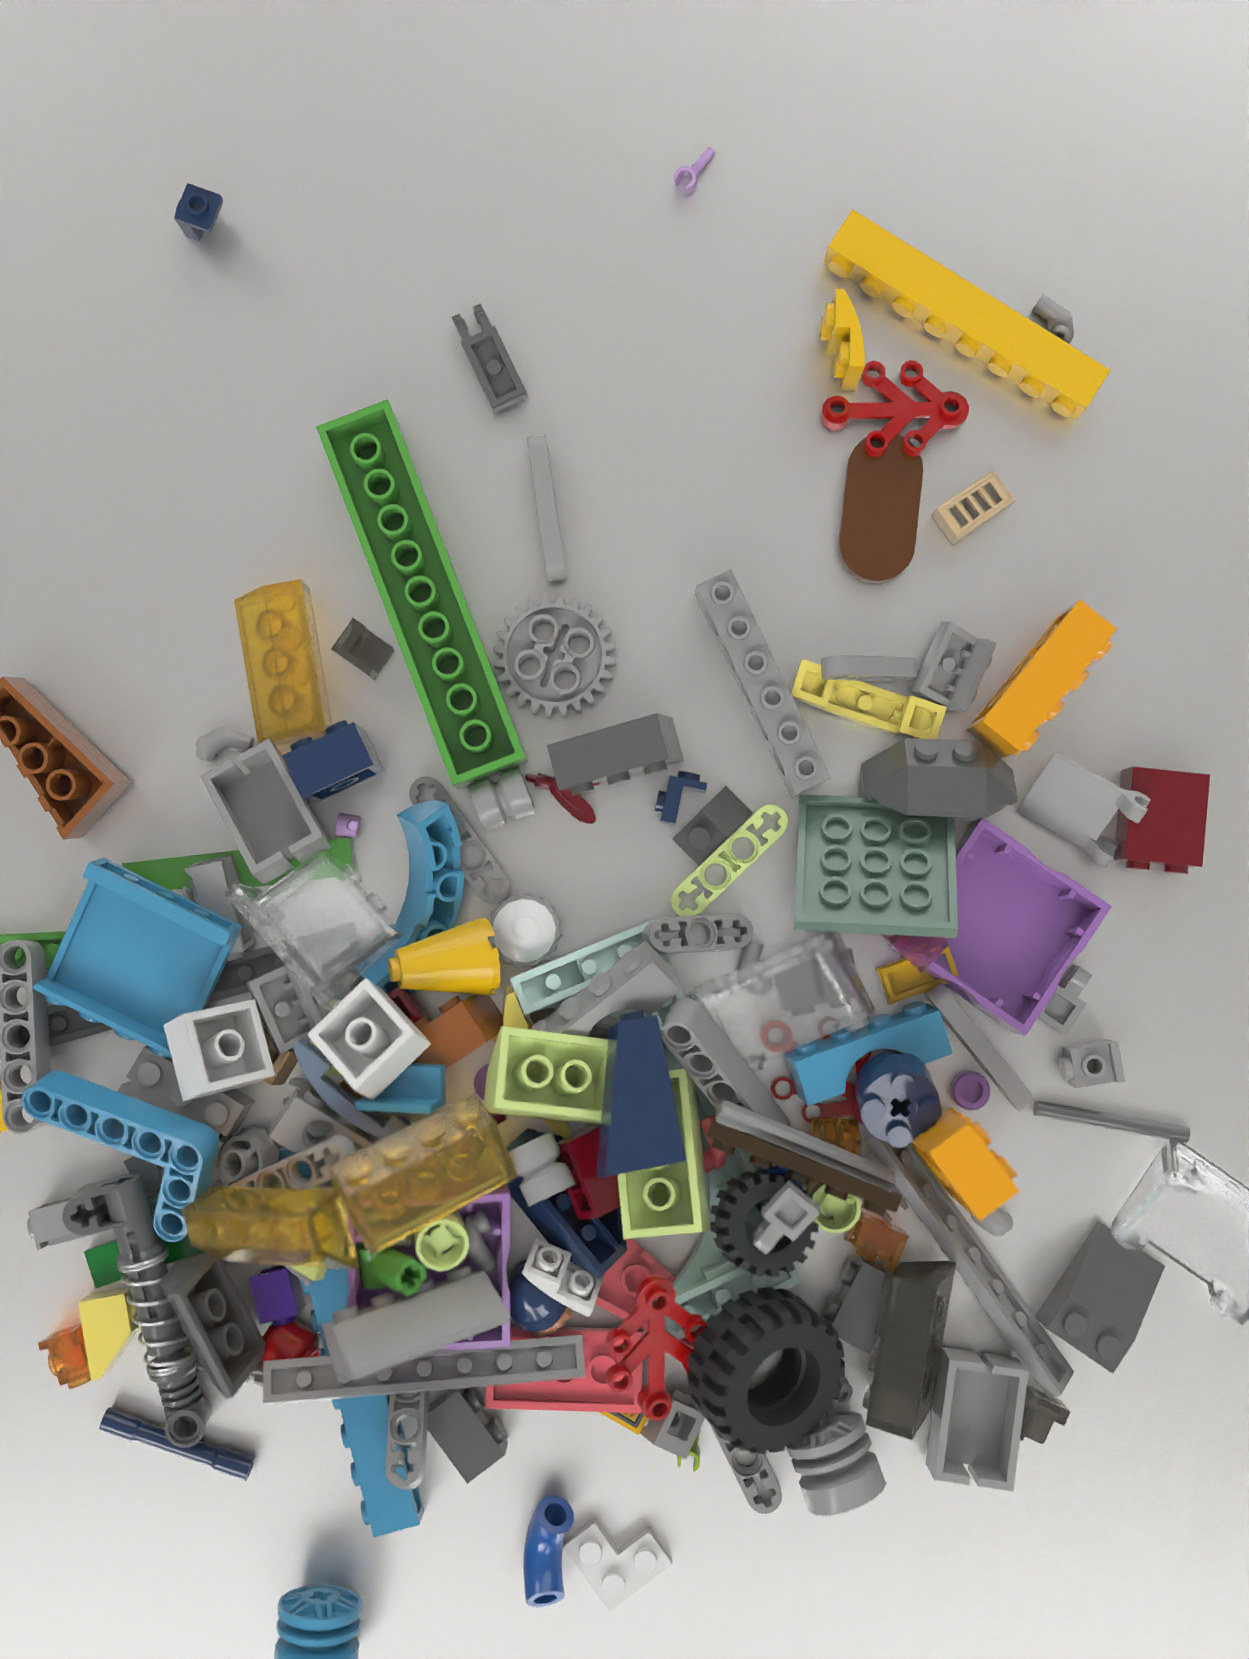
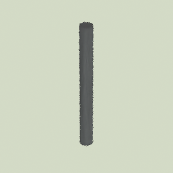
[1033,1100,1190,1143]

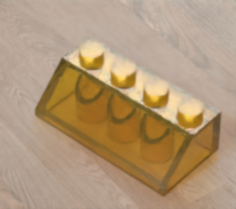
[234,579,333,746]
[329,1093,517,1255]
[182,1186,359,1269]

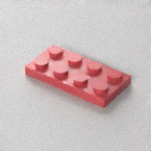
[485,1326,643,1413]

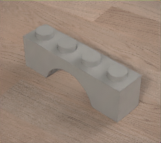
[530,941,681,1037]

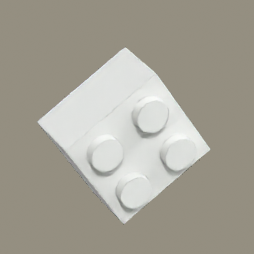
[307,978,431,1100]
[164,999,275,1102]

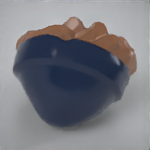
[508,1259,572,1337]

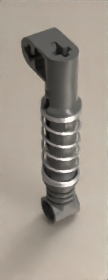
[62,1173,211,1448]

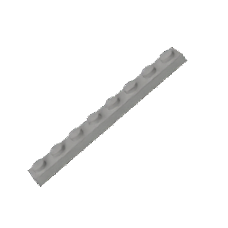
[865,1134,1074,1399]
[263,1335,585,1405]

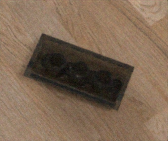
[862,1261,956,1441]

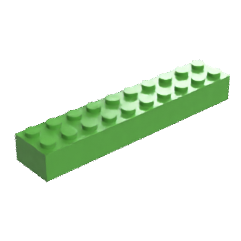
[316,399,528,789]

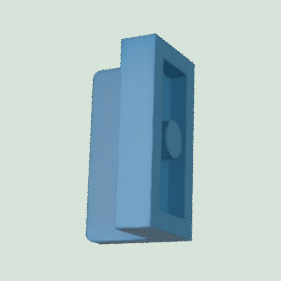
[355,1063,446,1114]

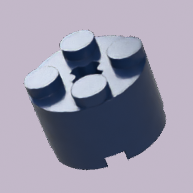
[855,1052,942,1148]

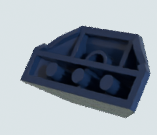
[498,1128,627,1278]

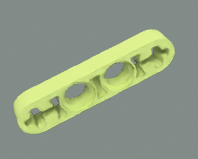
[670,804,788,917]

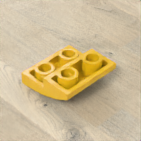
[820,289,865,392]

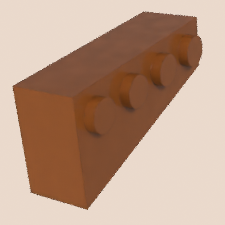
[0,676,132,840]
[339,995,503,1114]

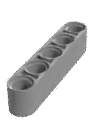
[0,940,51,1134]
[661,997,790,1127]

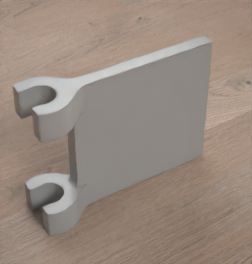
[1016,751,1150,868]

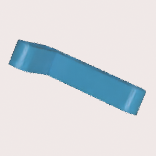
[22,1070,220,1242]

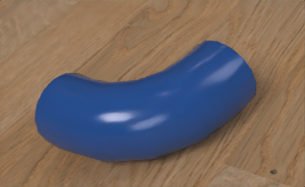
[523,1495,574,1607]

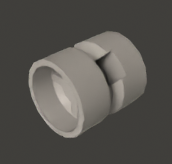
[468,766,536,832]
[505,1132,576,1207]

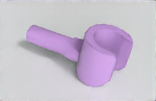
[674,147,715,194]
[335,813,361,839]

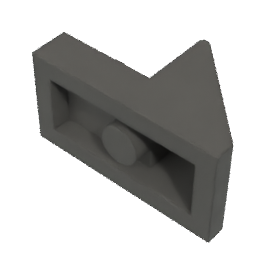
[672,786,753,866]

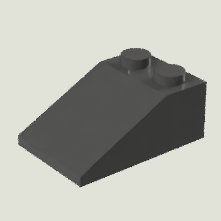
[1035,1221,1165,1374]

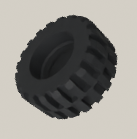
[687,1287,845,1454]

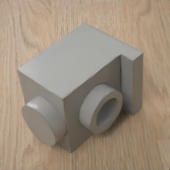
[1059,1040,1125,1088]
[640,1389,705,1459]

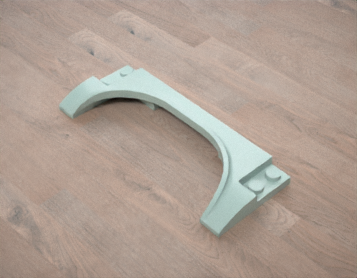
[509,920,801,1340]

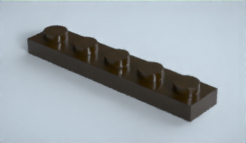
[706,1121,902,1217]

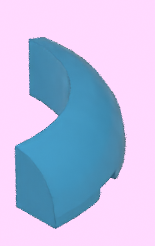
[355,800,464,995]

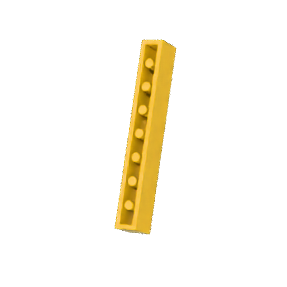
[824,209,1111,420]

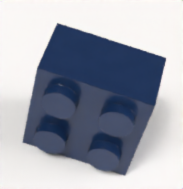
[282,720,385,803]

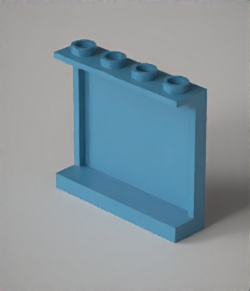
[33,858,243,1058]

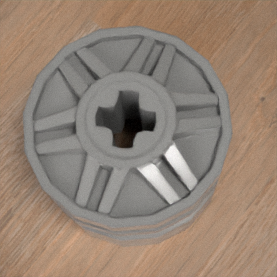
[786,1412,886,1516]

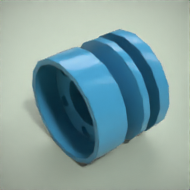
[274,1585,362,1659]

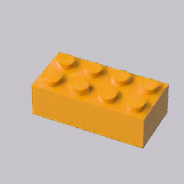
[966,599,1117,758]
[910,1106,1020,1221]

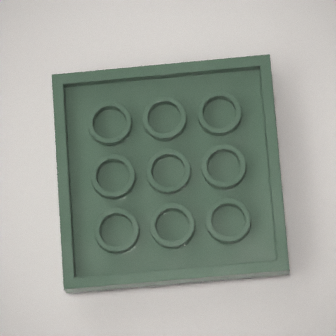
[794,794,958,938]

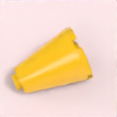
[388,918,500,996]

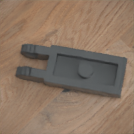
[452,304,528,413]

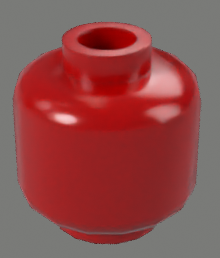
[262,1320,321,1361]

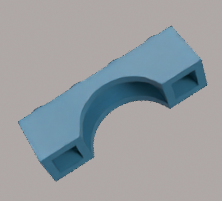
[785,1001,953,1106]

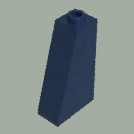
[597,1011,686,1178]

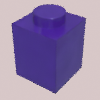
[249,1264,306,1327]

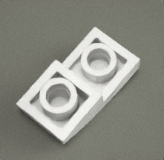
[522,1238,603,1317]

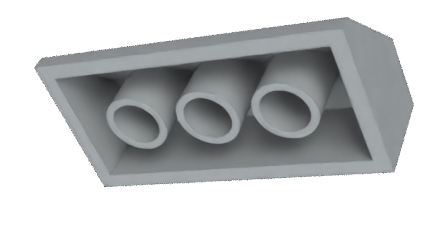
[322,1265,511,1380]

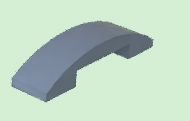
[293,1038,428,1146]

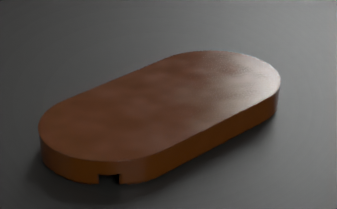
[838,435,923,584]

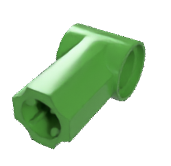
[356,1238,426,1296]

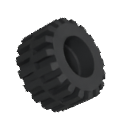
[710,1170,819,1277]

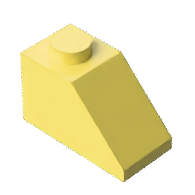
[78,1286,140,1381]

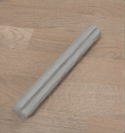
[715,1100,896,1192]

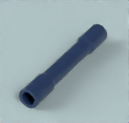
[99,1407,255,1481]

